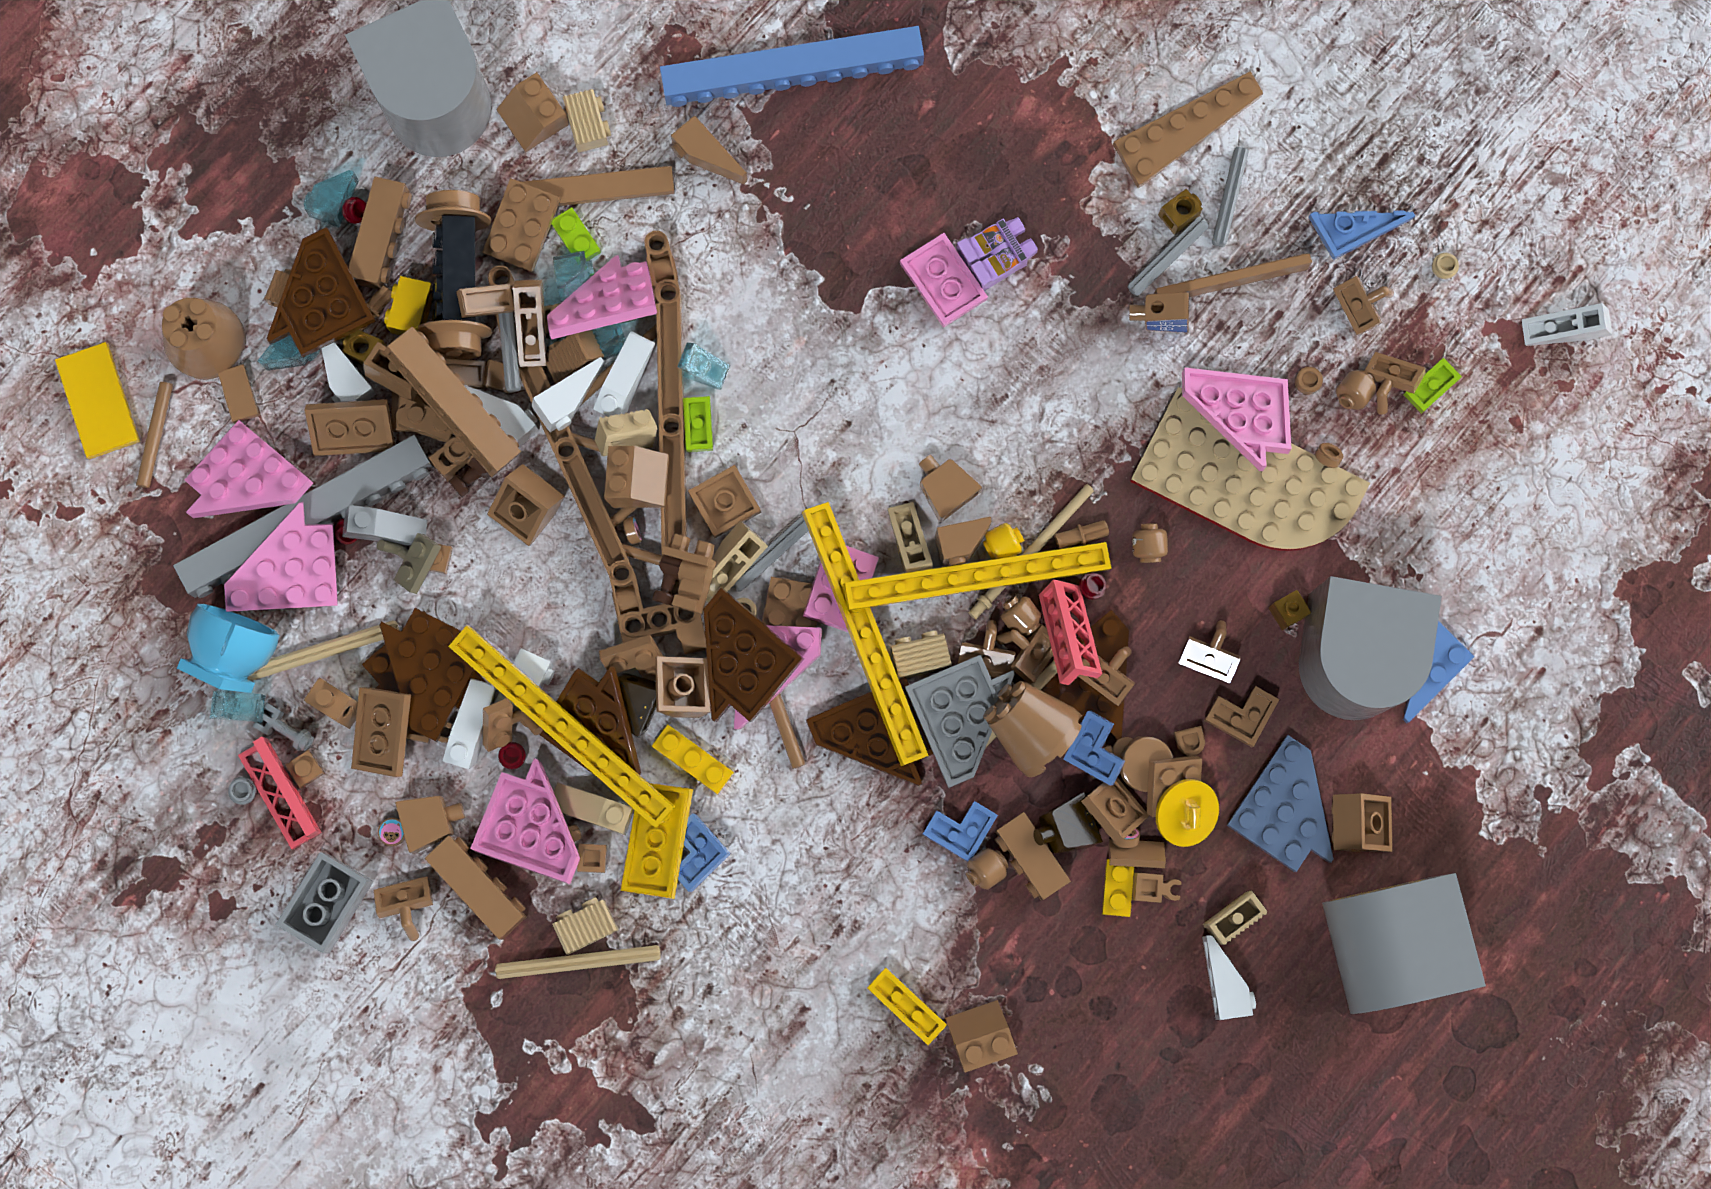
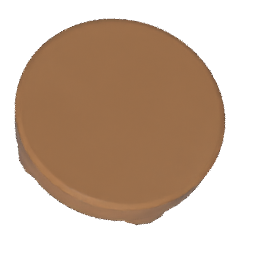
[1120,736,1173,792]

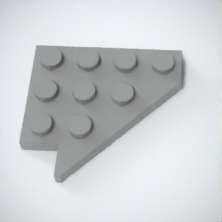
[905,655,1014,788]

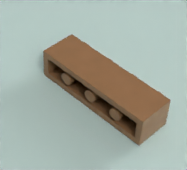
[348,176,412,290]
[424,835,527,940]

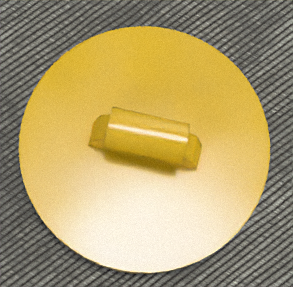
[1155,779,1219,847]

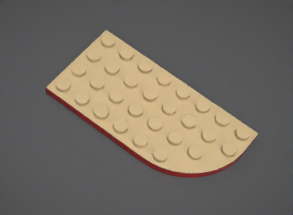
[1130,387,1370,551]

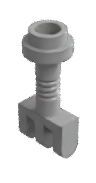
[253,703,314,751]

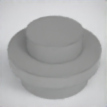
[228,777,257,805]

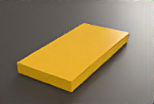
[55,342,140,460]
[620,783,693,899]

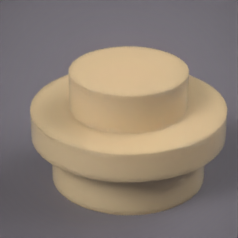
[1432,253,1459,279]

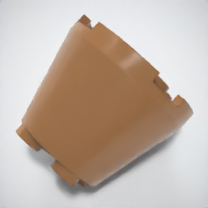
[162,298,246,380]
[983,681,1082,777]

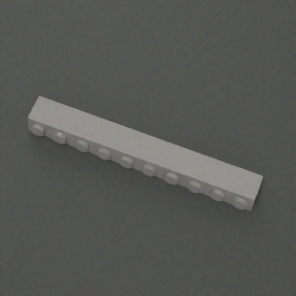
[173,435,434,598]

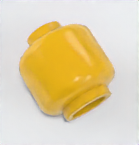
[983,523,1025,560]

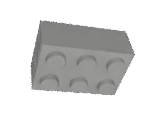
[275,852,374,954]

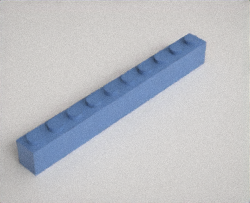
[660,26,924,107]

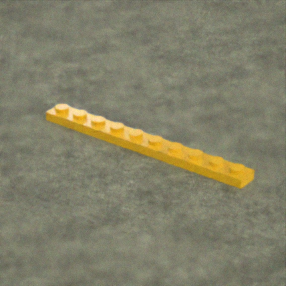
[802,502,929,766]
[843,542,1111,611]
[449,625,675,828]

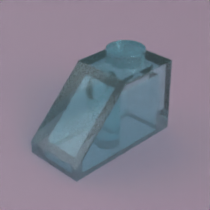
[304,170,359,228]
[553,251,595,303]
[592,323,626,360]
[257,335,320,371]

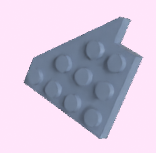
[1227,735,1333,872]

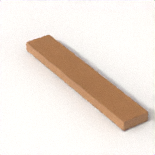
[522,166,675,206]
[1154,253,1312,297]

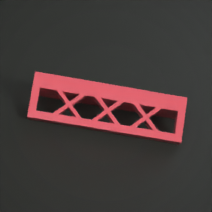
[1039,579,1102,685]
[238,737,322,850]

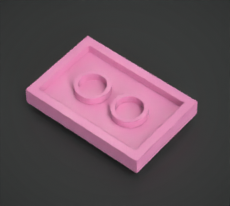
[900,233,988,328]
[803,546,879,633]

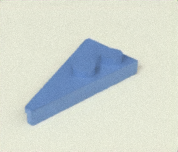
[1308,210,1415,260]
[1403,621,1475,723]

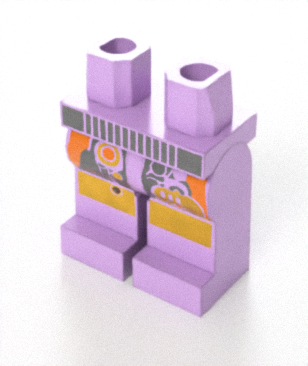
[956,217,1038,291]

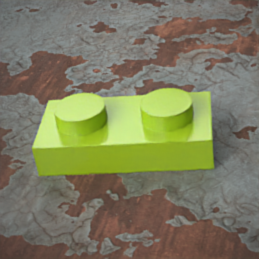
[551,207,601,266]
[1403,358,1462,414]
[683,396,713,452]

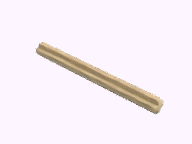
[248,621,399,681]
[495,945,661,979]

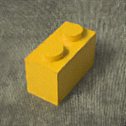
[384,276,433,335]

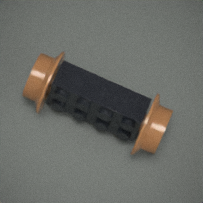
[415,190,492,360]

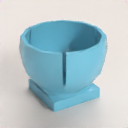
[177,604,280,693]

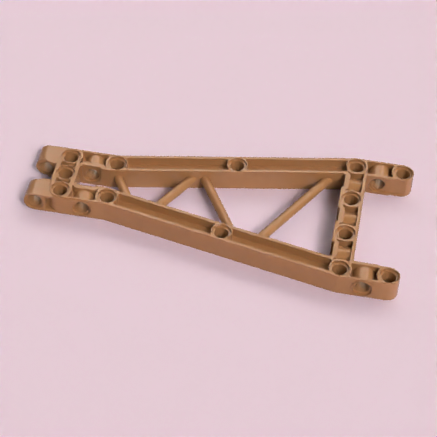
[488,231,706,655]

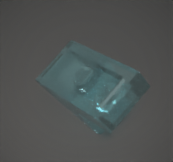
[677,342,730,390]
[210,690,266,722]

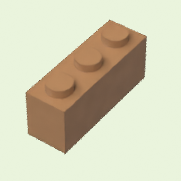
[994,812,1071,901]

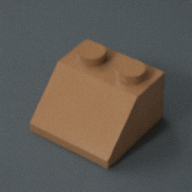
[496,72,569,153]
[604,446,669,508]
[487,464,565,546]
[935,517,992,568]
[655,656,710,718]
[1331,793,1392,852]
[945,1000,1018,1072]

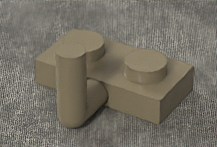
[377,533,441,594]

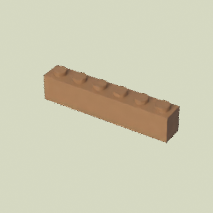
[383,327,521,477]

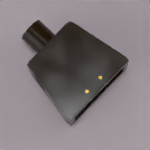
[599,673,656,737]
[1033,793,1103,853]

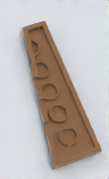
[1113,71,1263,188]

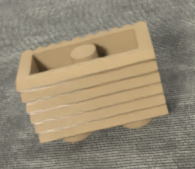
[563,89,611,153]
[595,409,657,456]
[891,631,952,679]
[1203,891,1267,945]
[552,897,618,955]

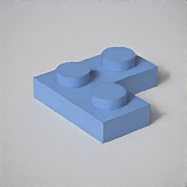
[1063,711,1125,786]
[922,801,998,862]
[678,813,731,892]

